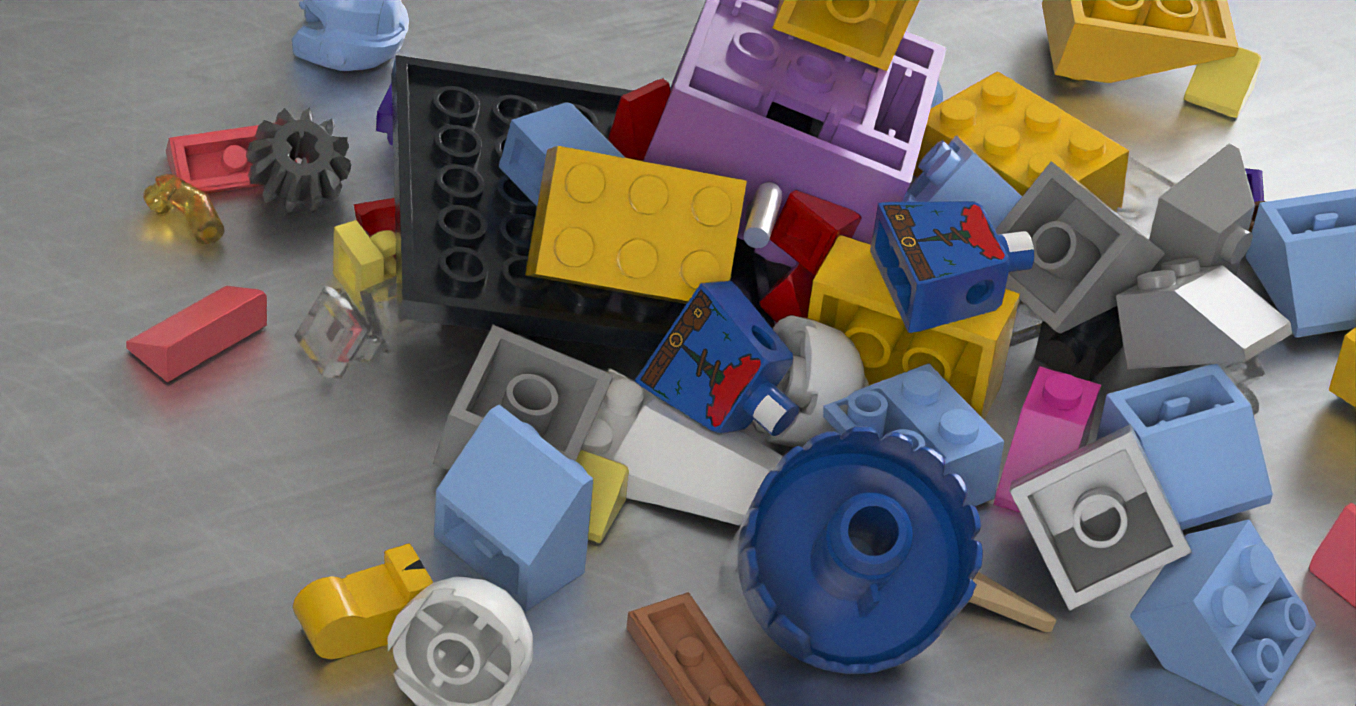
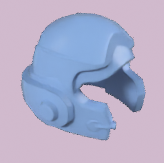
[292,0,409,71]

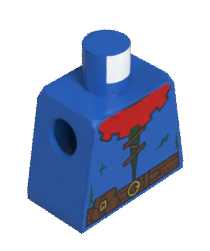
[870,201,1034,333]
[635,281,799,436]

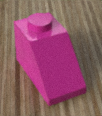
[993,366,1101,513]

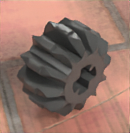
[246,107,351,214]

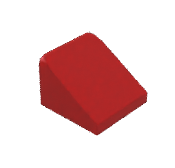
[608,78,671,161]
[769,190,862,276]
[759,263,815,323]

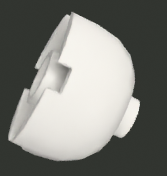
[753,315,869,447]
[388,576,533,706]

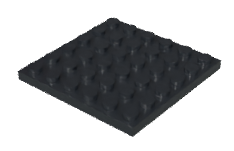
[391,55,775,352]

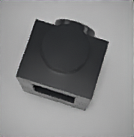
[1034,306,1123,382]

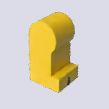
[292,543,434,660]

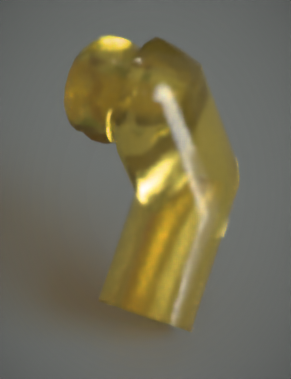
[143,174,225,245]

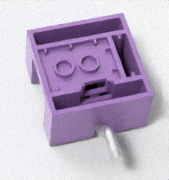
[643,0,946,268]

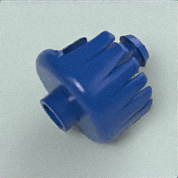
[738,426,983,674]

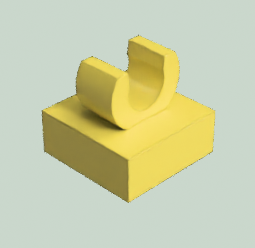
[333,220,397,312]

